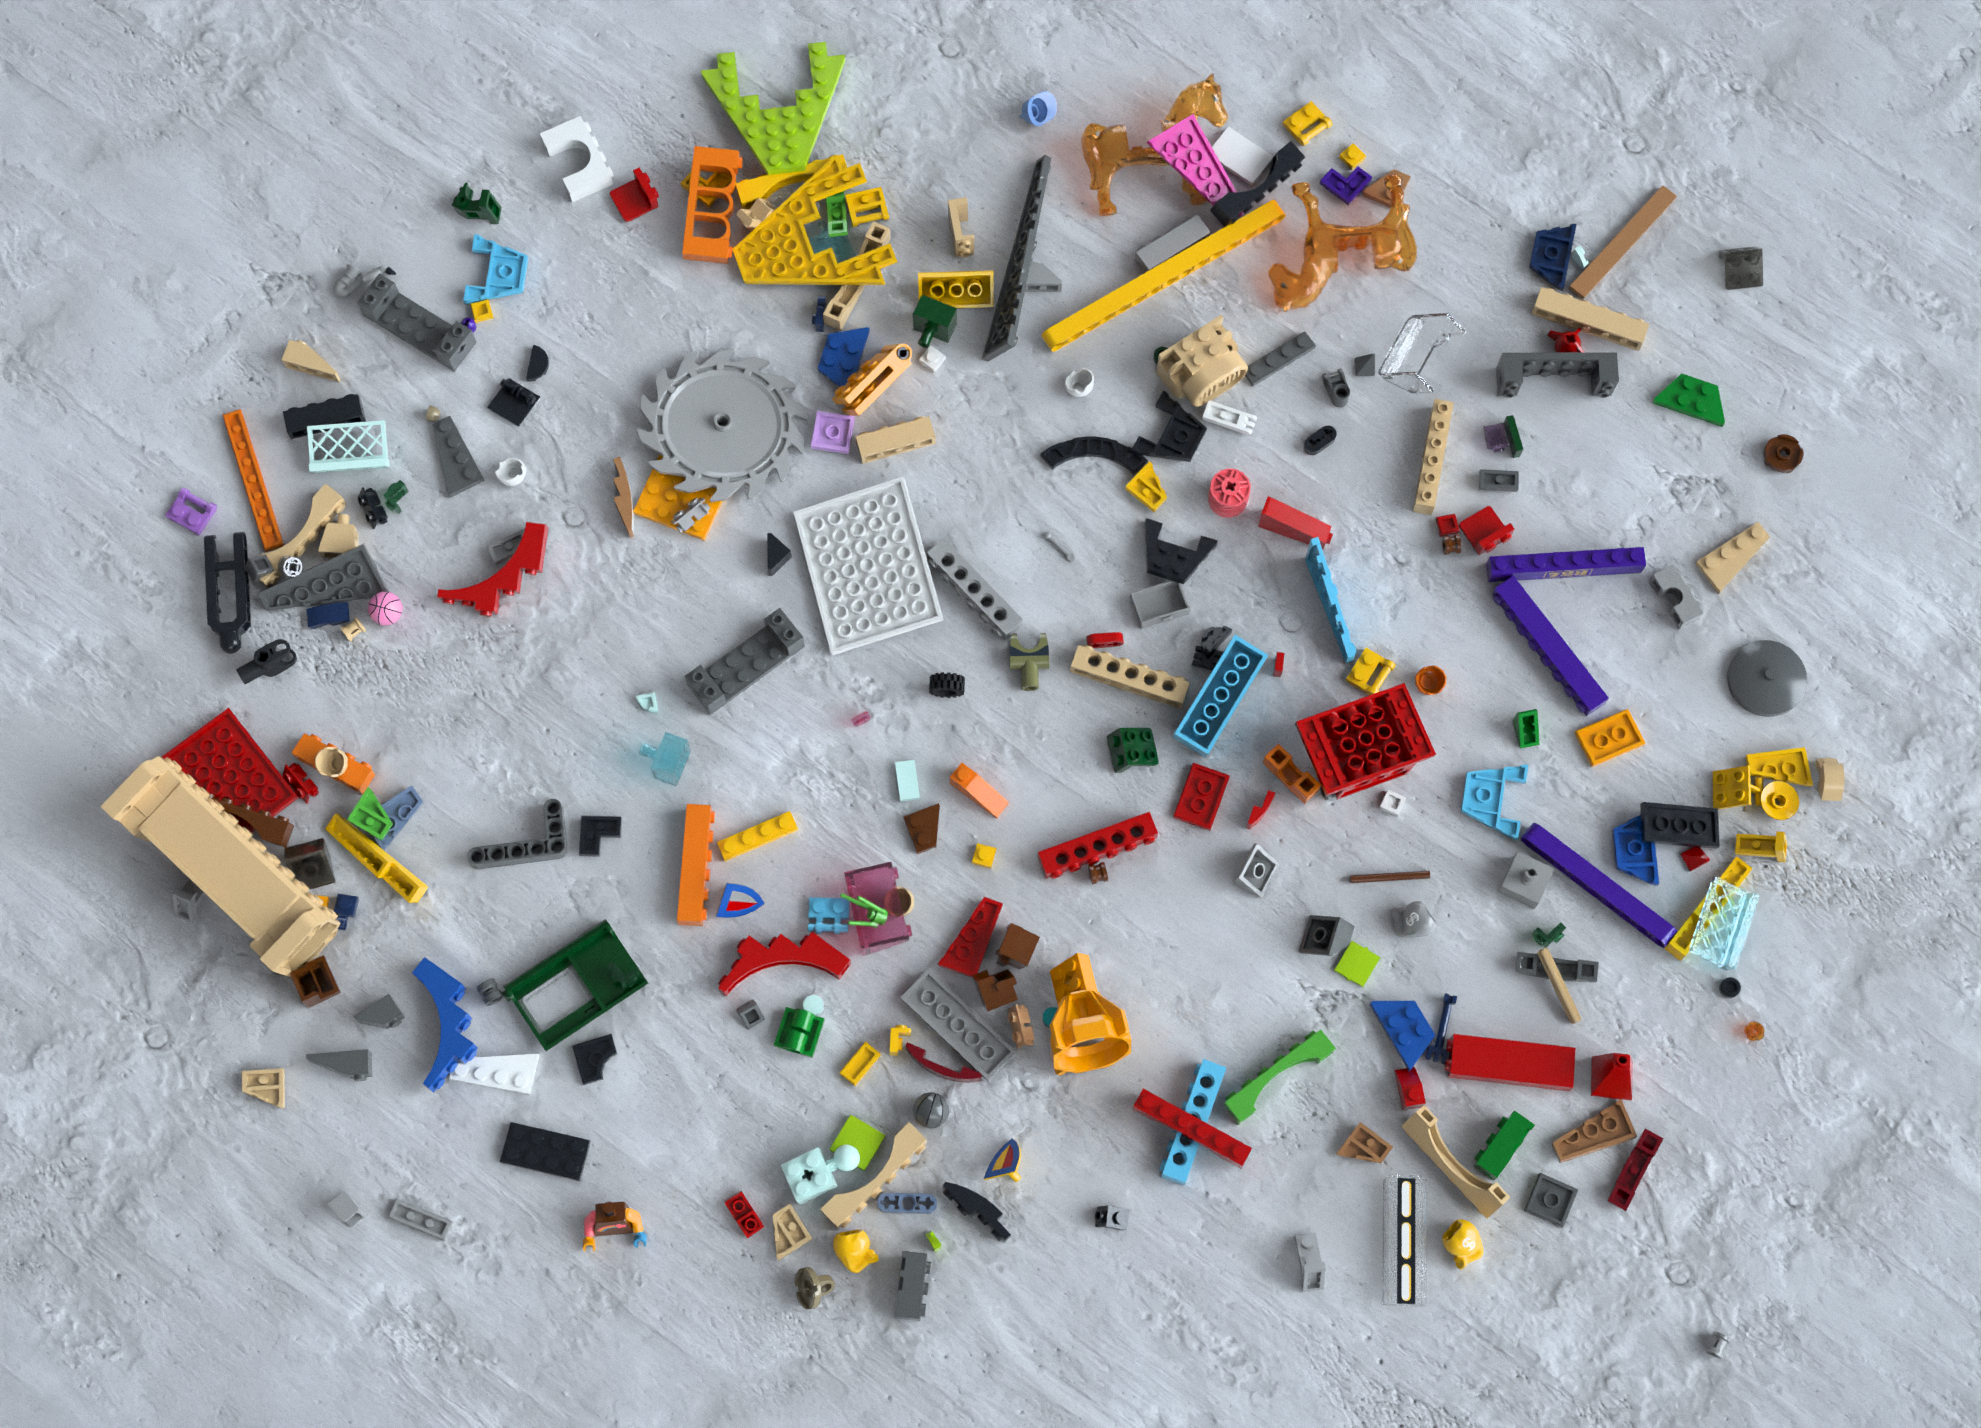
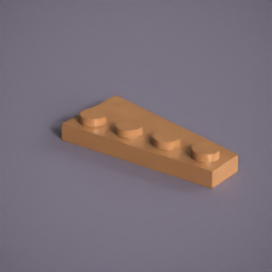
[1552,1099,1637,1163]

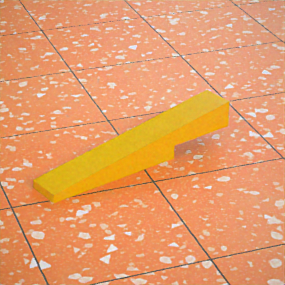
[325,813,428,903]
[1664,856,1753,961]

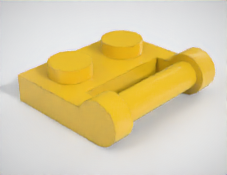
[1282,101,1333,146]
[845,187,889,227]
[1345,648,1396,695]

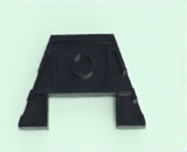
[1131,390,1207,462]
[1145,518,1218,585]

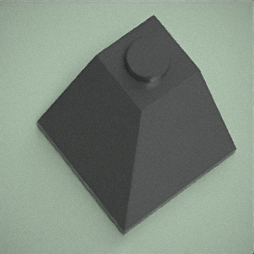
[1299,915,1355,956]

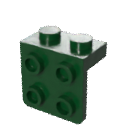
[1107,728,1159,773]

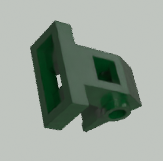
[452,183,502,224]

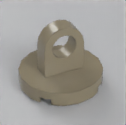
[795,1267,835,1309]

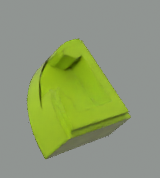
[925,1231,942,1252]

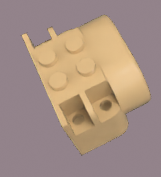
[1156,315,1248,407]

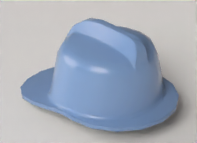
[1019,91,1057,127]

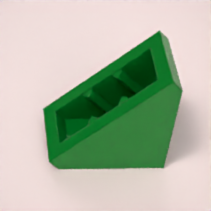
[1512,709,1540,749]

